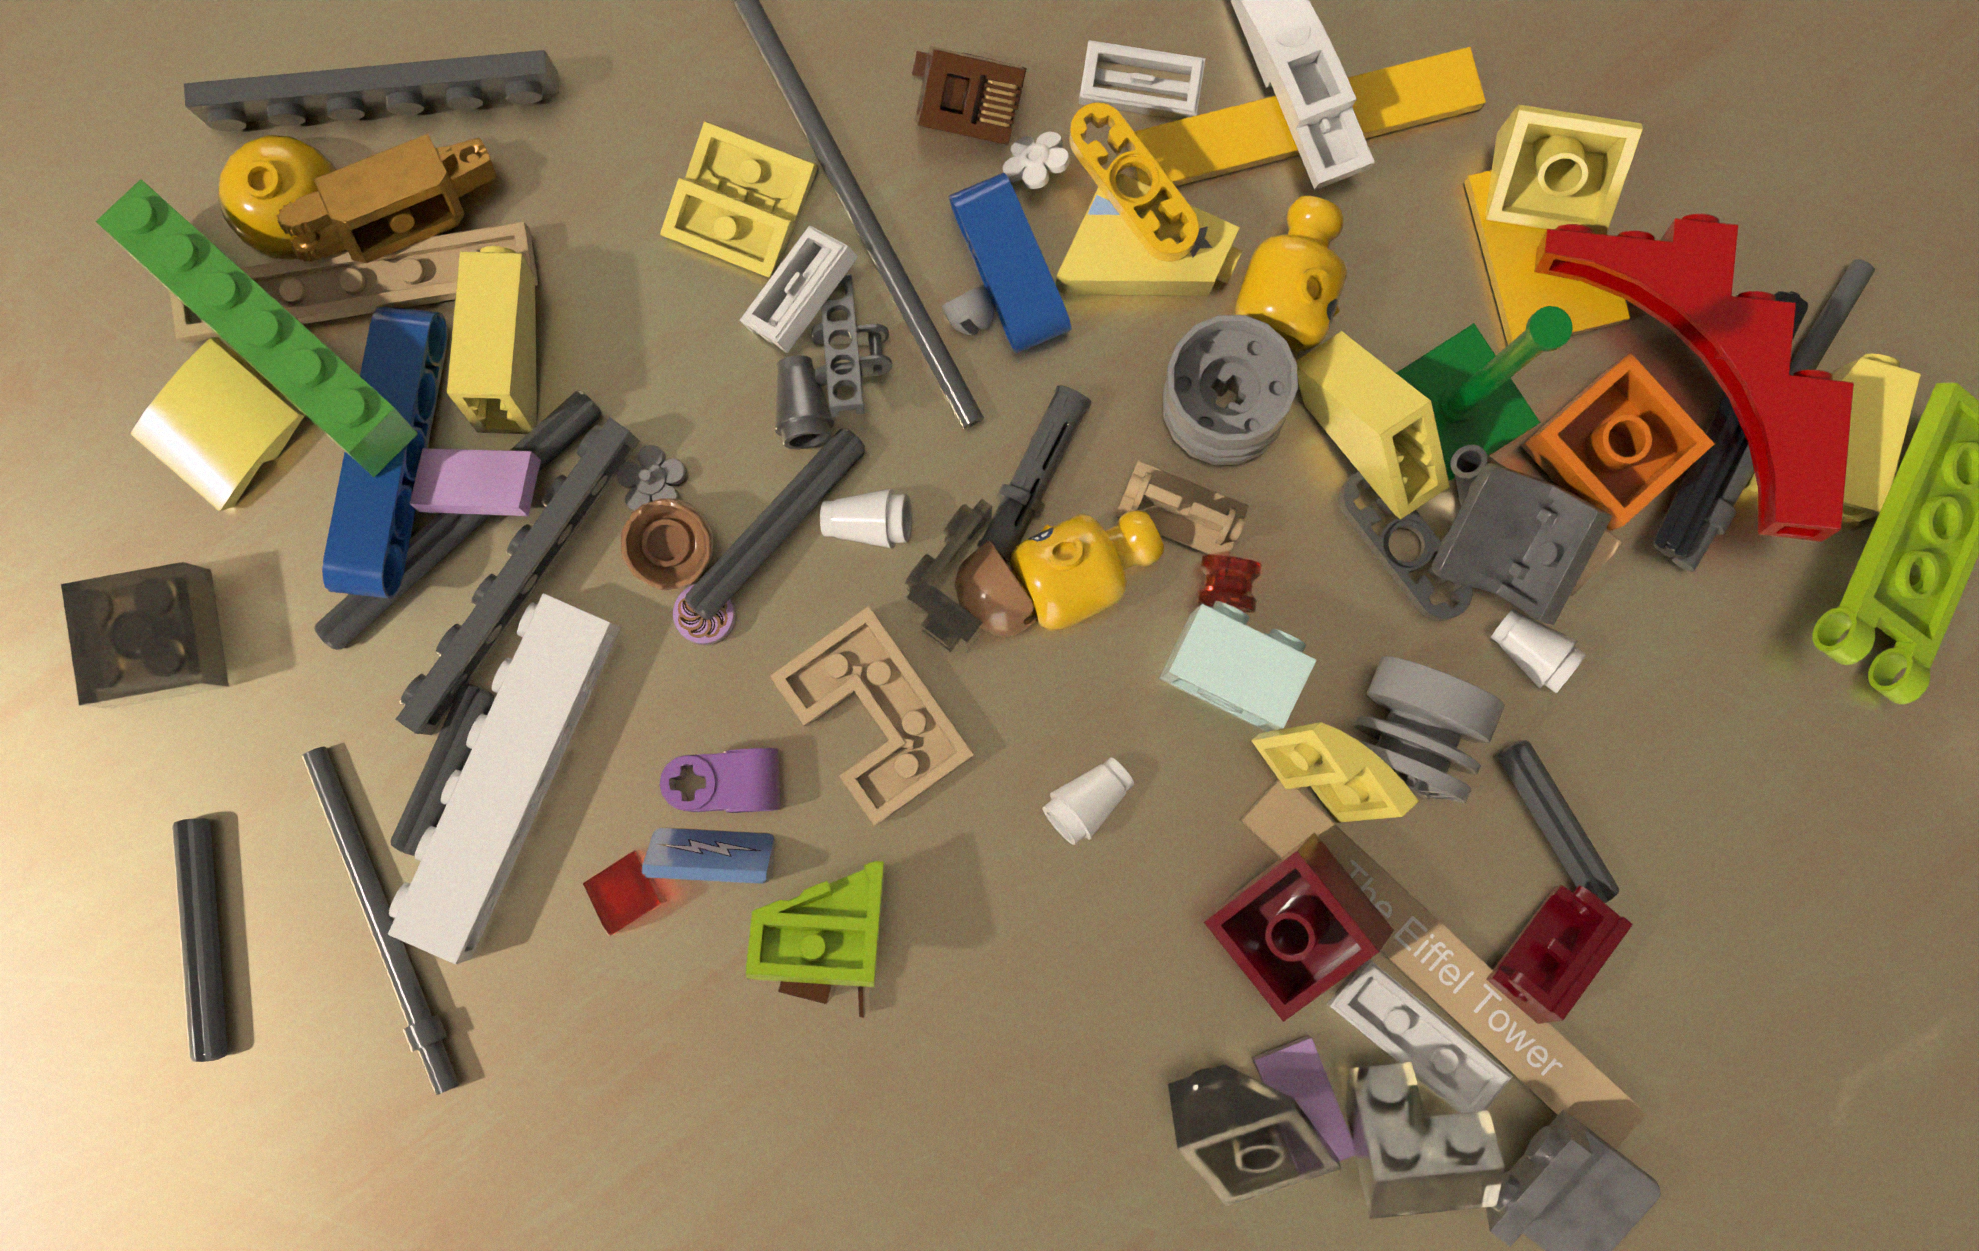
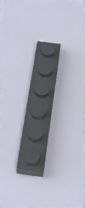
[184,50,559,131]
[395,417,640,735]

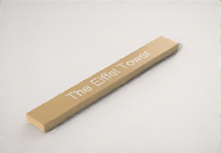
[1240,779,1647,1149]

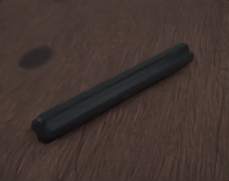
[1653,291,1808,559]

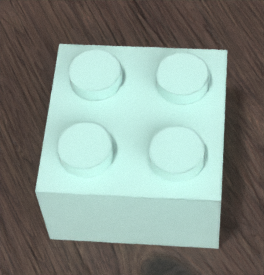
[1159,601,1316,732]

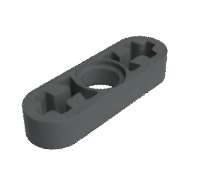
[1339,471,1473,621]

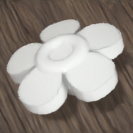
[1003,132,1070,189]

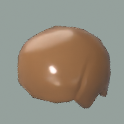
[621,498,714,590]
[954,541,1037,638]

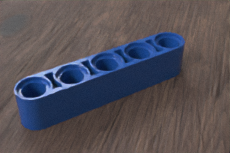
[322,306,448,599]

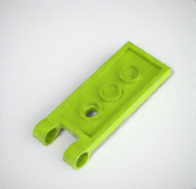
[1812,383,1979,704]

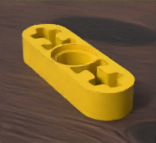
[1069,102,1199,262]

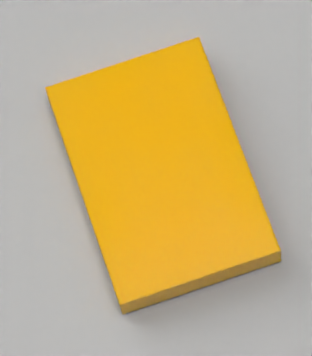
[1464,170,1630,345]

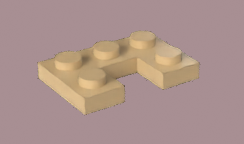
[769,606,974,826]

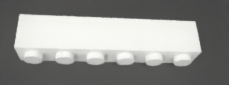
[388,593,621,965]

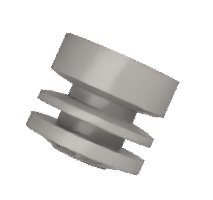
[1163,315,1298,465]
[1354,656,1505,803]

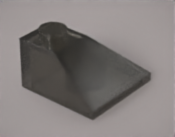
[1168,1064,1341,1206]

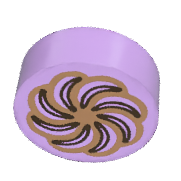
[673,585,736,645]

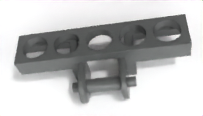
[811,274,892,417]

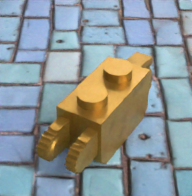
[277,133,497,263]

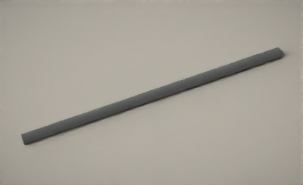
[733,0,984,429]

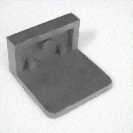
[1432,463,1612,625]
[1484,1110,1661,1251]

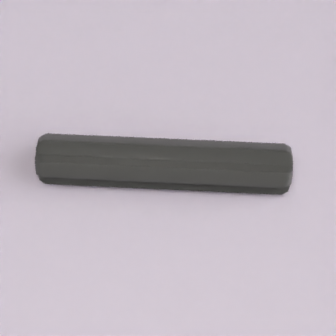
[391,684,494,856]
[1498,740,1619,903]

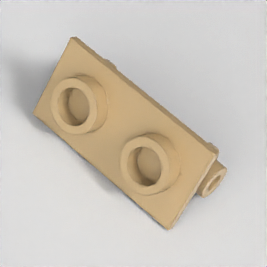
[1115,461,1249,561]

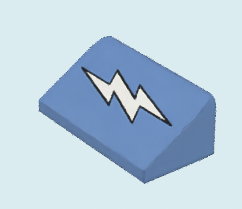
[642,828,775,884]

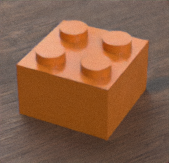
[1521,352,1715,531]

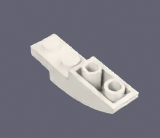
[1231,0,1375,190]

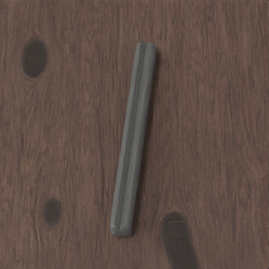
[314,390,601,650]

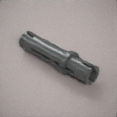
[977,385,1092,562]

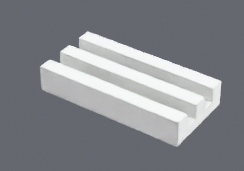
[1079,40,1206,120]
[739,225,858,353]

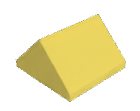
[1485,104,1643,235]

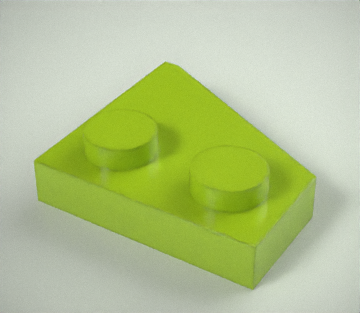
[745,861,884,987]

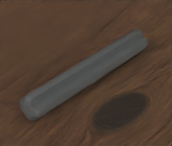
[685,428,865,620]
[172,818,228,1062]

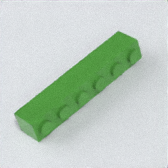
[95,179,418,477]

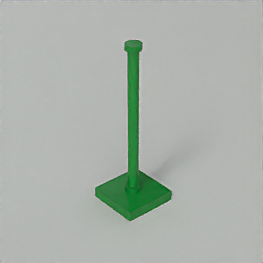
[1396,306,1573,481]

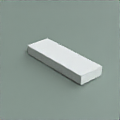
[1327,959,1513,1125]

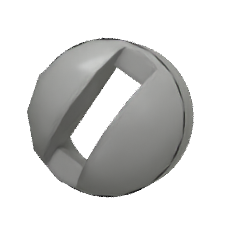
[941,284,994,335]

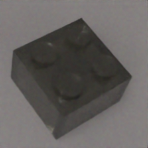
[61,562,229,709]

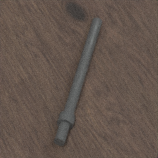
[1672,259,1875,572]
[302,746,459,1095]

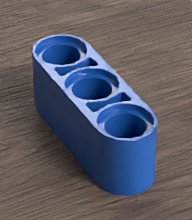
[948,173,1072,353]

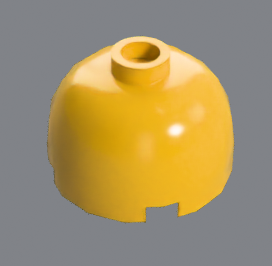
[218,135,337,260]

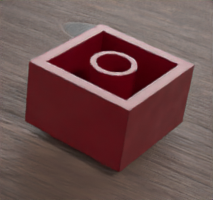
[1204,832,1394,1022]

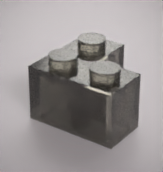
[1345,1062,1505,1219]

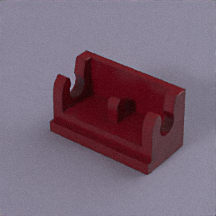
[1486,885,1633,1024]

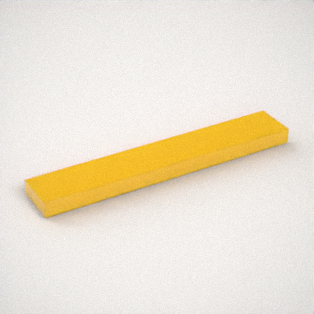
[1127,47,1486,187]

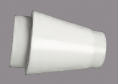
[820,488,912,549]
[1490,609,1586,694]
[1042,757,1134,845]

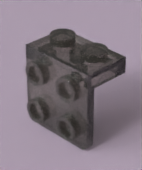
[905,499,992,653]

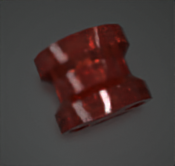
[1195,555,1262,613]

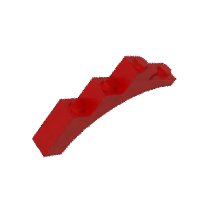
[1534,214,1854,542]

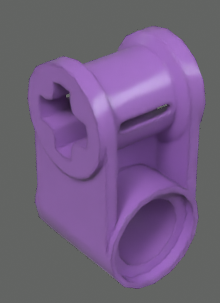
[659,748,781,813]

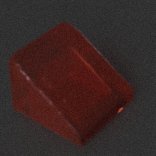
[583,850,667,937]

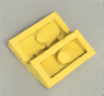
[660,121,819,278]
[131,337,305,511]
[1251,722,1419,823]

